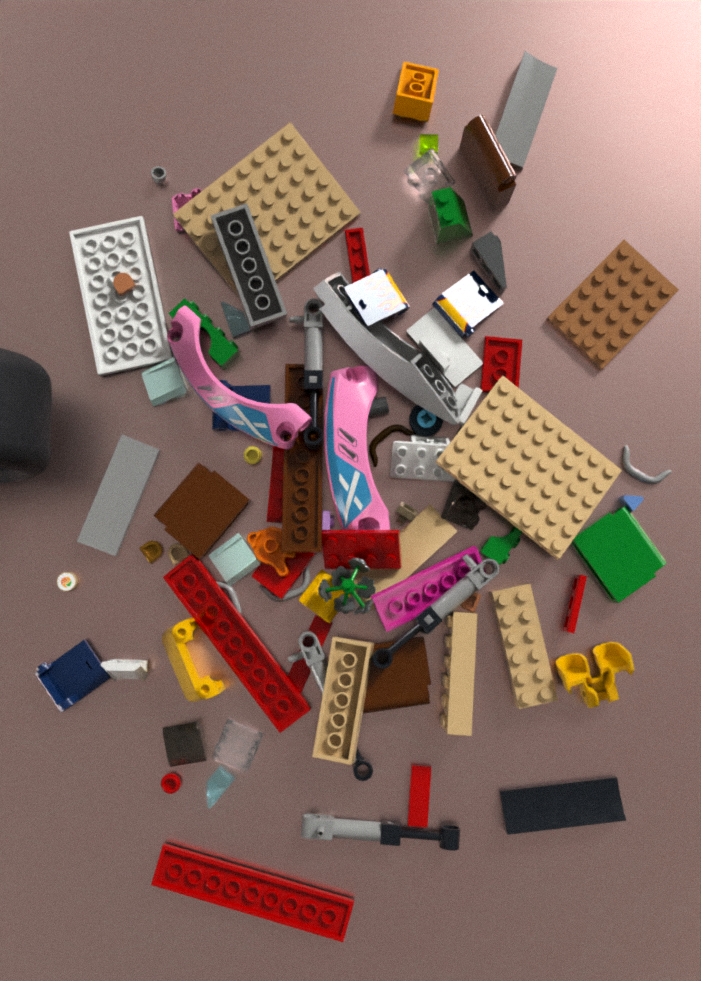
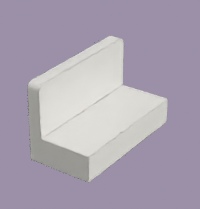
[455,383,483,426]

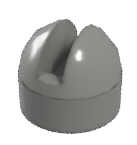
[151,166,167,184]

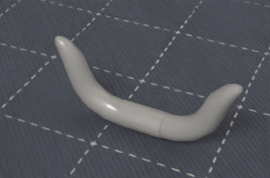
[622,445,672,484]
[259,566,310,602]
[217,582,241,614]

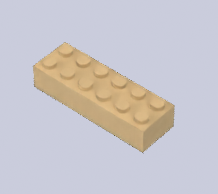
[489,584,558,709]
[440,611,478,736]

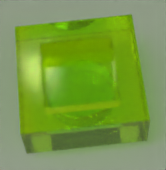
[419,134,438,155]

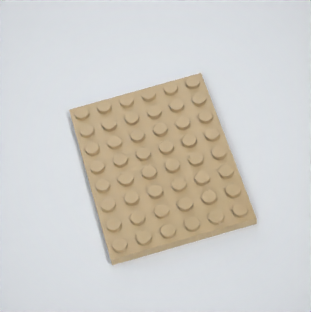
[173,122,361,298]
[435,375,622,560]

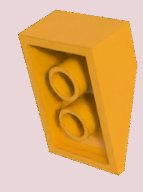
[392,61,439,122]

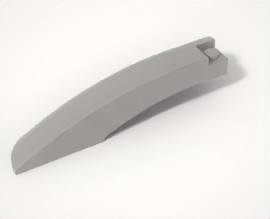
[314,271,460,425]

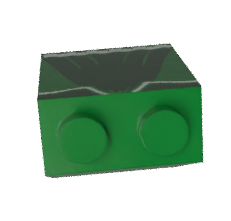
[428,187,473,244]

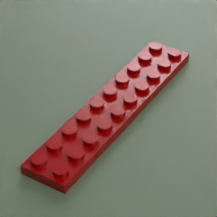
[163,554,312,733]
[151,843,354,942]

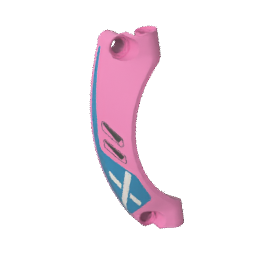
[167,306,312,450]
[324,365,390,530]

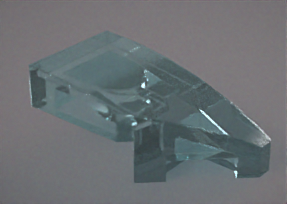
[220,301,250,336]
[206,766,235,809]

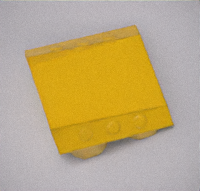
[298,569,351,623]

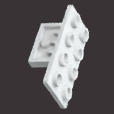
[407,308,483,387]
[390,435,459,482]

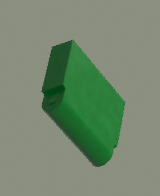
[571,505,667,603]

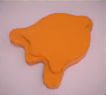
[247,527,297,577]

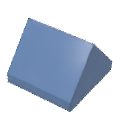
[619,495,644,512]

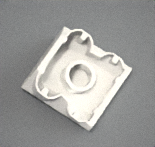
[101,659,149,682]

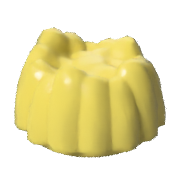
[243,446,262,464]

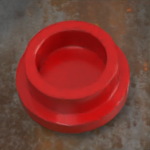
[161,773,181,794]

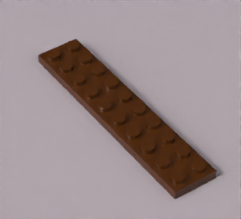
[282,364,323,553]

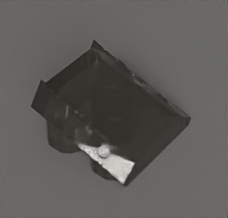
[441,479,488,530]
[163,721,207,767]

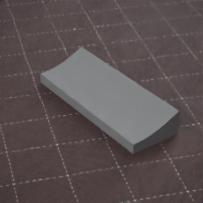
[495,51,557,170]
[76,434,161,556]

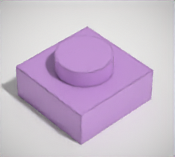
[322,511,334,531]

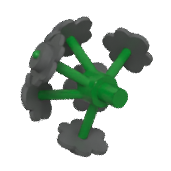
[318,558,376,615]

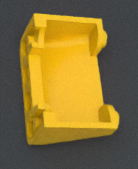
[162,618,225,702]

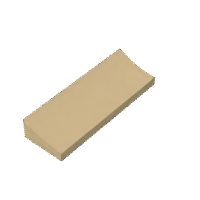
[354,504,457,610]
[312,636,374,765]

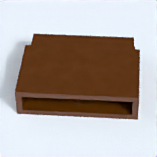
[459,115,517,211]
[154,462,251,560]
[363,636,431,714]

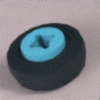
[409,405,443,436]

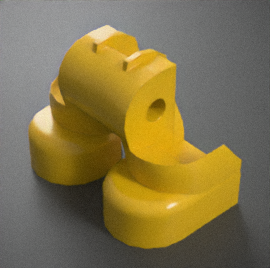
[555,642,635,708]

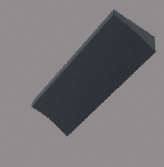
[499,776,626,835]

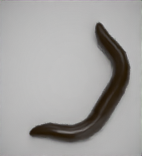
[369,424,416,467]

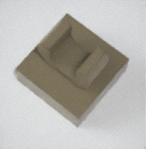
[396,501,418,525]

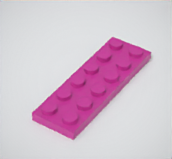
[370,546,487,632]

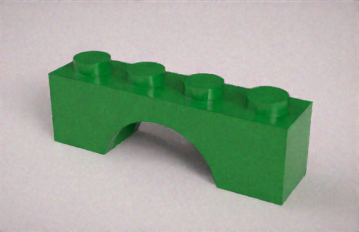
[168,298,240,370]
[479,526,522,565]

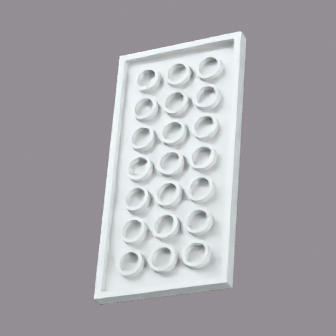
[69,216,173,376]

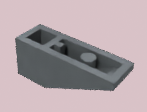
[470,231,507,295]

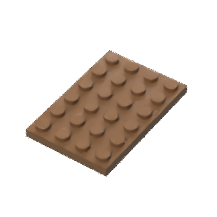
[547,239,679,370]

